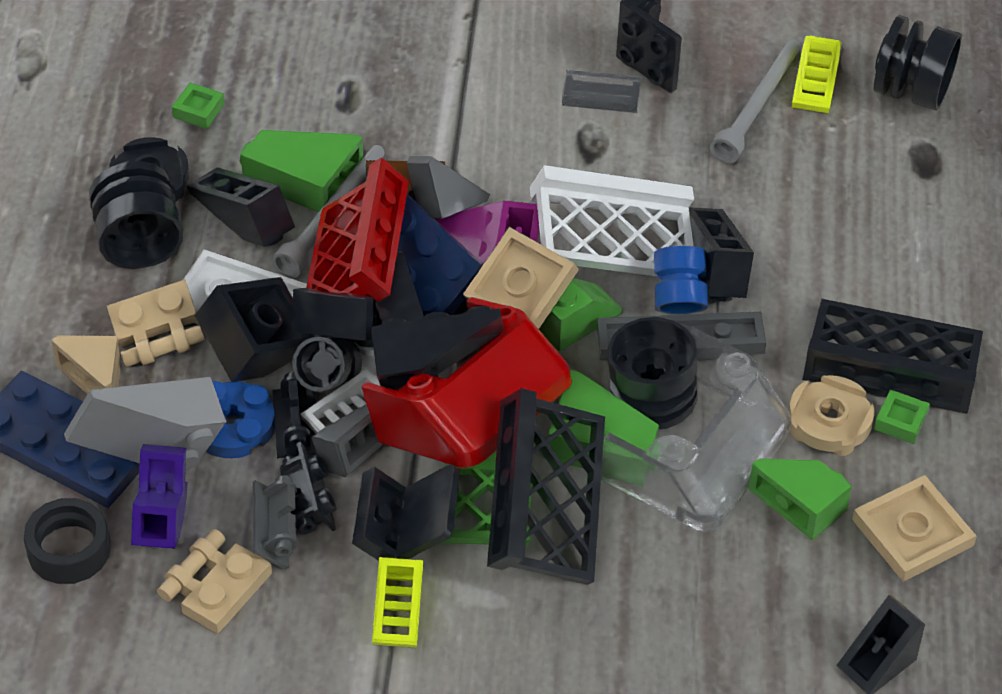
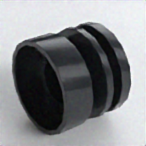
[873,15,962,111]
[89,161,183,269]
[608,317,698,430]

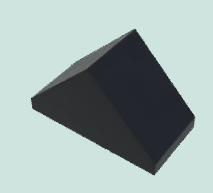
[836,595,925,694]

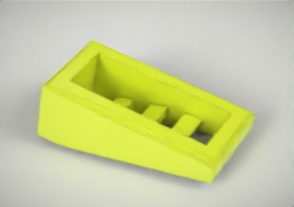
[791,36,842,114]
[372,557,423,648]

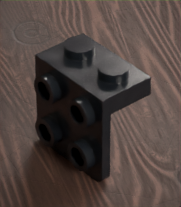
[352,464,460,561]

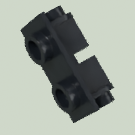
[272,372,316,459]
[280,442,337,534]

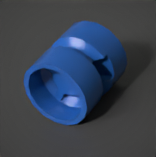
[654,246,708,314]

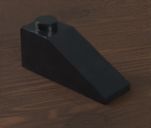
[186,167,295,247]
[689,207,754,302]

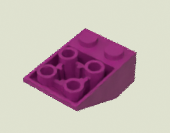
[434,200,541,264]

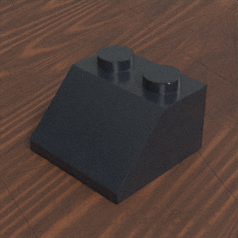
[194,277,315,382]

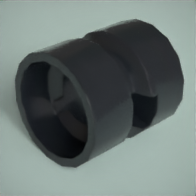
[292,336,362,392]

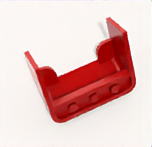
[361,297,572,468]

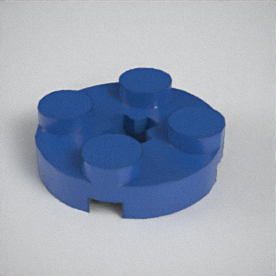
[206,381,275,459]

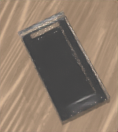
[562,70,642,113]

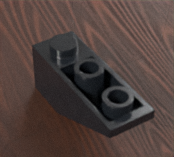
[371,306,504,388]

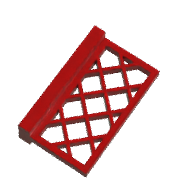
[306,157,409,302]

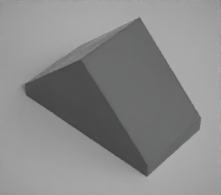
[407,156,490,218]

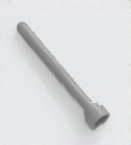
[710,39,801,164]
[272,145,385,278]

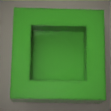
[172,82,225,129]
[874,390,930,444]

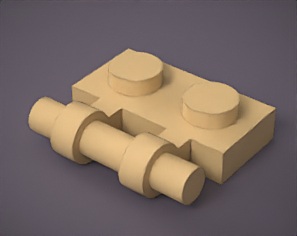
[107,279,205,367]
[157,529,272,634]

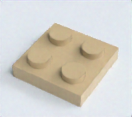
[463,227,579,329]
[852,475,977,582]

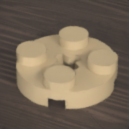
[788,375,875,456]

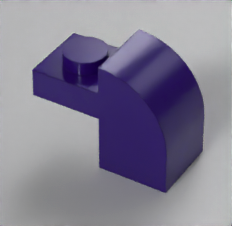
[131,444,188,549]

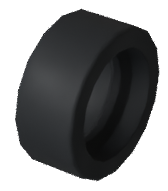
[24,498,111,584]

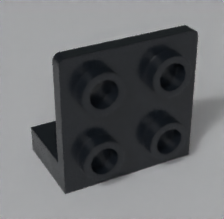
[616,0,682,94]

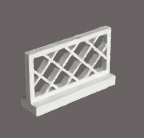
[530,165,694,276]

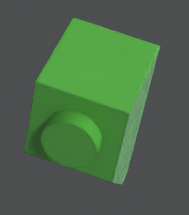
[539,278,623,352]
[748,459,852,540]

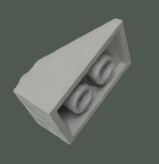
[64,377,226,469]

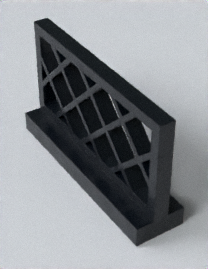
[802,298,983,414]
[487,388,605,585]

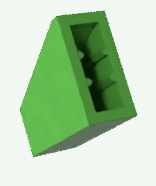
[239,130,363,212]
[548,370,664,484]

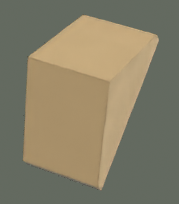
[51,335,121,394]

